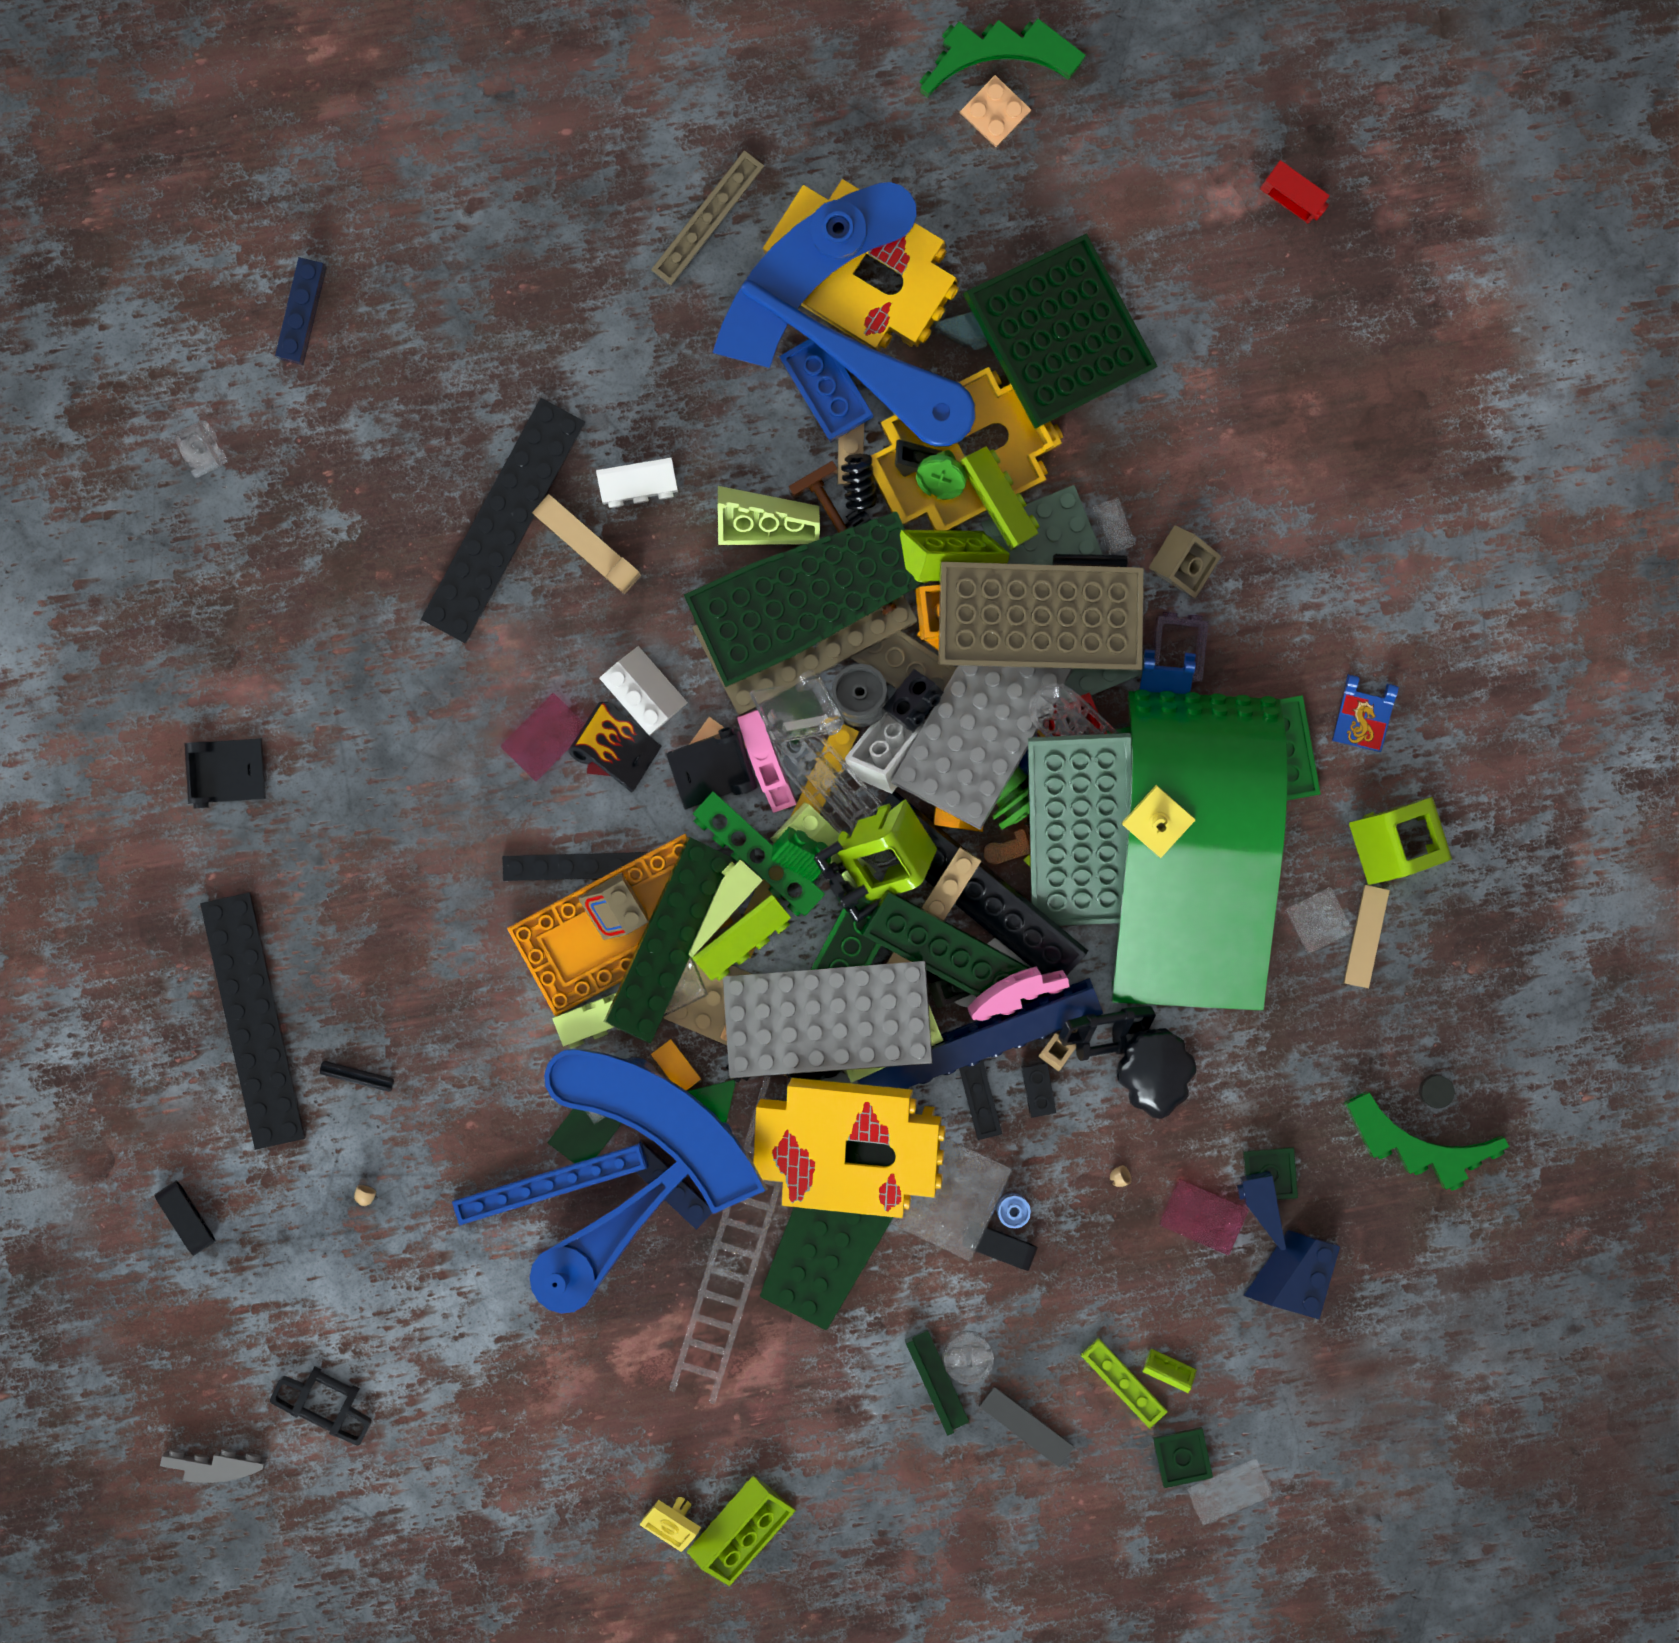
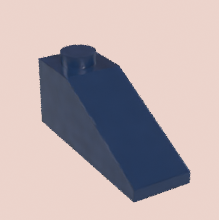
[1237,1171,1286,1250]

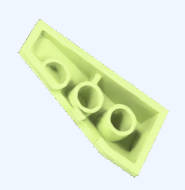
[770,802,876,889]
[689,860,763,957]

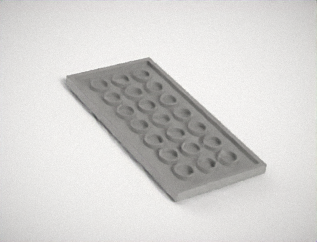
[891,666,1073,830]
[723,961,933,1078]

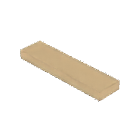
[1343,885,1390,989]

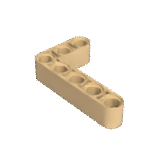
[532,494,641,594]

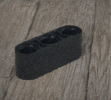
[154,1180,216,1256]
[961,1221,1038,1271]

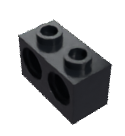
[883,669,944,733]
[1021,1062,1056,1118]

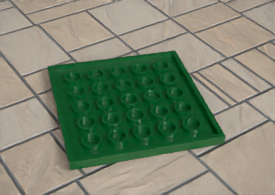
[963,233,1158,429]

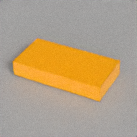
[651,1039,701,1091]

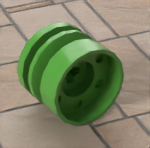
[992,765,1029,829]

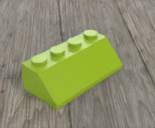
[960,446,1040,551]
[900,530,1010,583]
[692,894,791,981]
[686,1476,796,1586]

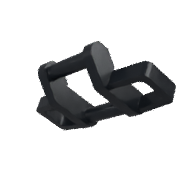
[1058,1006,1156,1061]
[270,1366,372,1446]

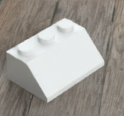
[596,457,678,508]
[599,646,688,736]

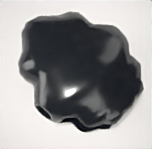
[1116,1028,1196,1119]

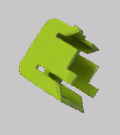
[1349,797,1452,885]
[837,799,937,901]

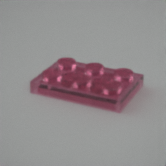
[500,693,585,782]
[1159,1179,1249,1256]

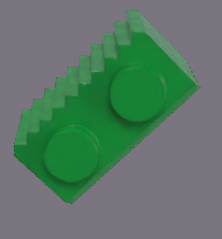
[771,827,831,882]

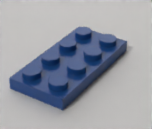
[779,339,874,443]

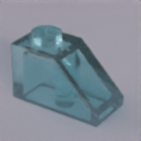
[933,312,988,350]

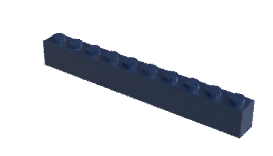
[857,978,1103,1089]

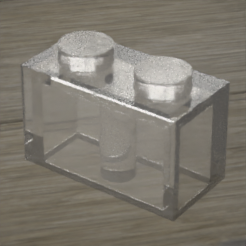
[1092,498,1136,555]

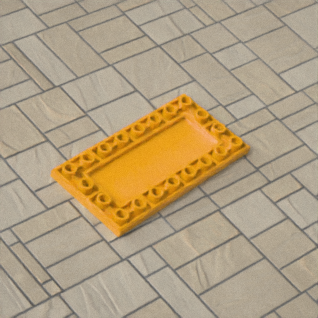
[507,833,733,1017]

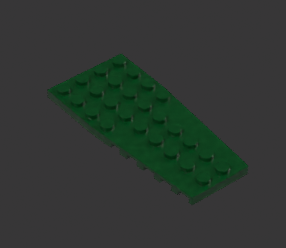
[684,512,924,687]
[760,1140,896,1330]

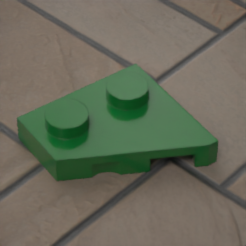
[687,1080,735,1123]

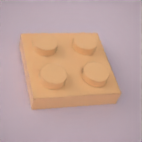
[960,75,1031,147]

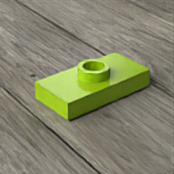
[1143,1349,1197,1393]

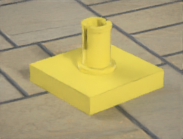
[1122,785,1195,858]
[640,1497,701,1552]

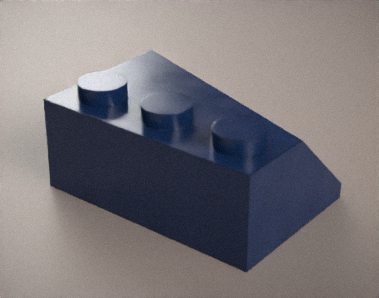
[1243,1230,1340,1319]

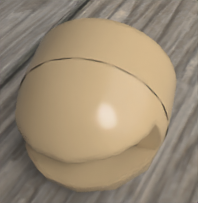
[1110,1165,1131,1187]
[354,1185,376,1206]

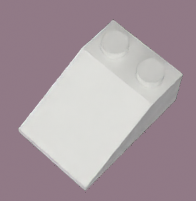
[845,712,926,794]

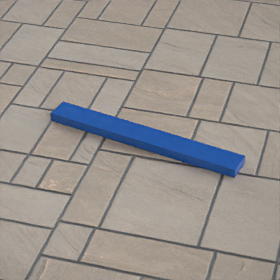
[452,1143,649,1226]

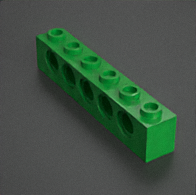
[693,792,825,917]

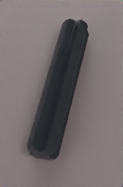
[1053,554,1128,567]
[320,1061,394,1092]

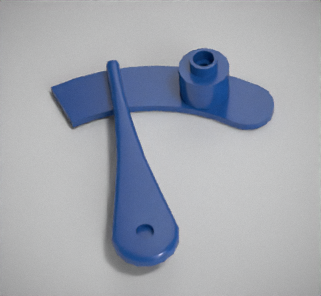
[713,182,975,447]
[529,1048,767,1314]

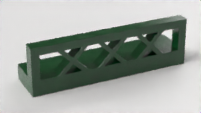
[905,1329,969,1436]

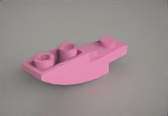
[737,708,797,813]
[968,967,1069,1021]

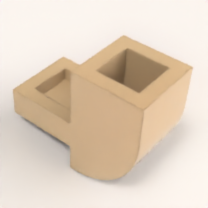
[1038,1029,1078,1071]

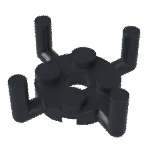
[814,841,879,922]

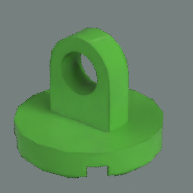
[916,450,967,500]

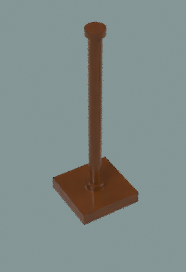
[789,460,897,615]

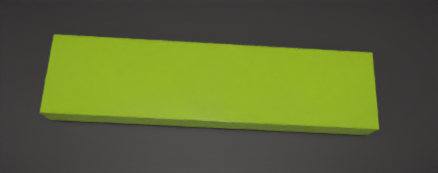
[1080,1337,1168,1429]

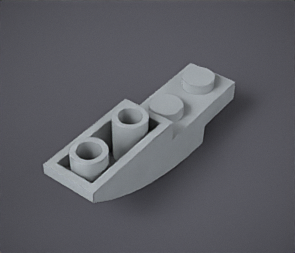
[160,1449,267,1483]

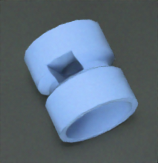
[996,1192,1031,1229]

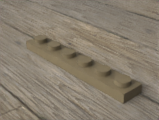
[651,150,764,286]

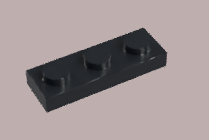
[959,1060,1002,1140]

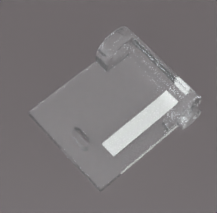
[750,670,844,743]

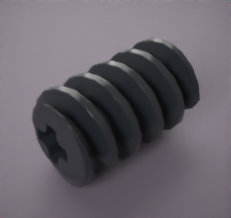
[841,453,877,510]

